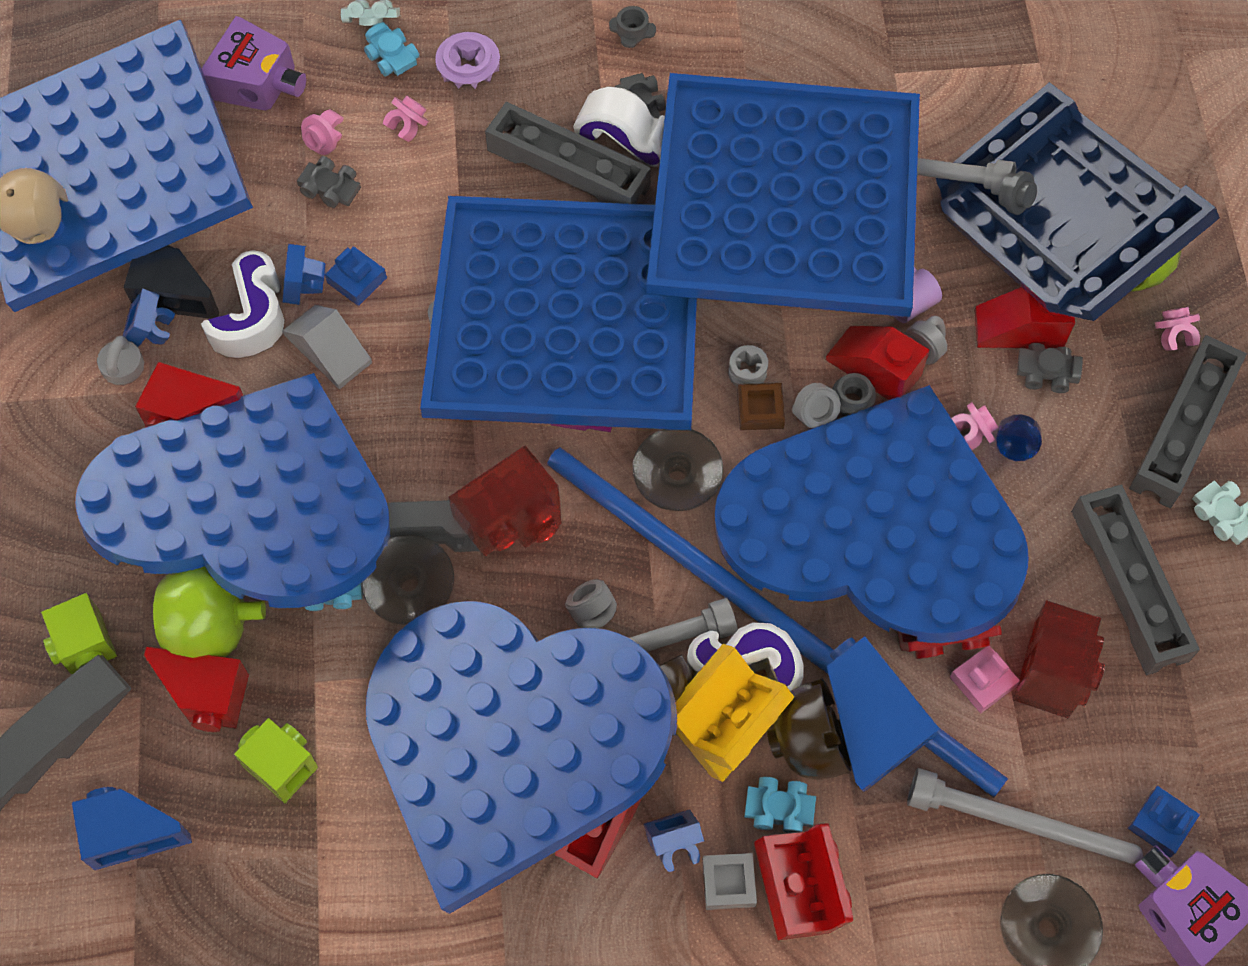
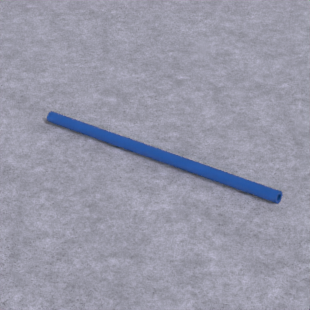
[547,447,1008,798]

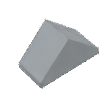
[282,305,372,389]

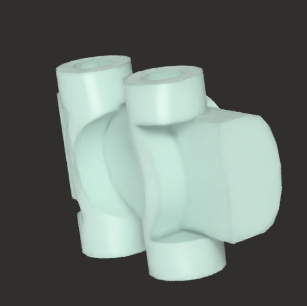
[341,0,400,26]
[1192,480,1248,545]

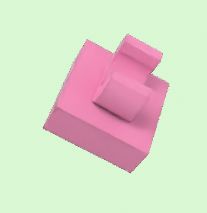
[950,646,1020,714]

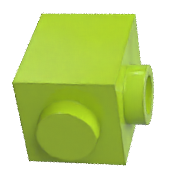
[41,593,117,675]
[234,718,318,804]

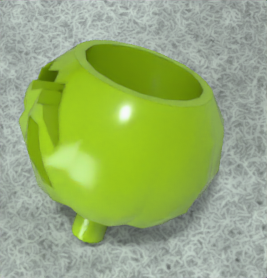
[153,566,266,658]

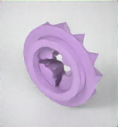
[435,32,500,89]

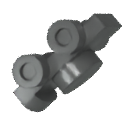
[615,73,666,119]
[297,156,361,208]
[1017,343,1083,393]

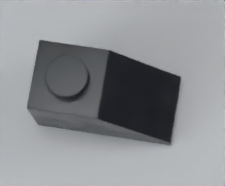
[123,245,220,319]

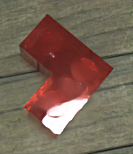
[448,445,562,557]
[1013,600,1105,719]

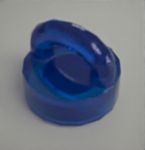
[996,414,1042,461]

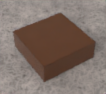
[737,383,785,431]

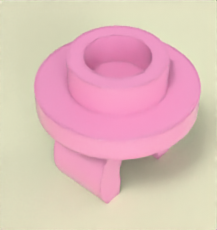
[383,95,429,142]
[301,109,343,155]
[1154,307,1200,351]
[951,402,999,450]

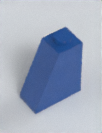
[827,636,941,792]

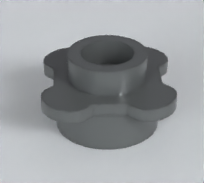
[609,6,656,48]

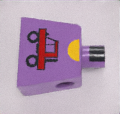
[201,16,306,111]
[1134,845,1248,966]

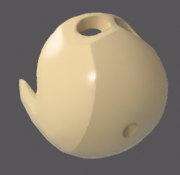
[0,168,68,244]

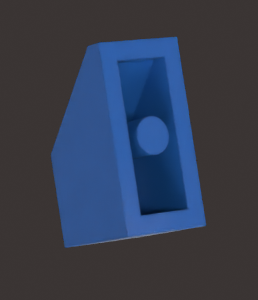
[72,787,192,870]

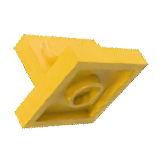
[676,644,794,782]

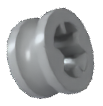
[728,345,769,387]

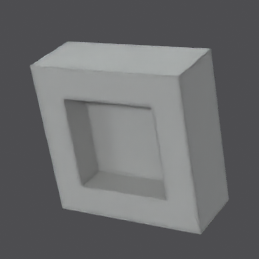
[702,853,757,910]

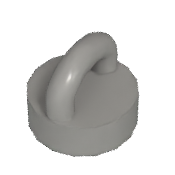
[904,316,948,365]
[97,336,145,385]
[792,383,841,428]
[565,579,617,629]

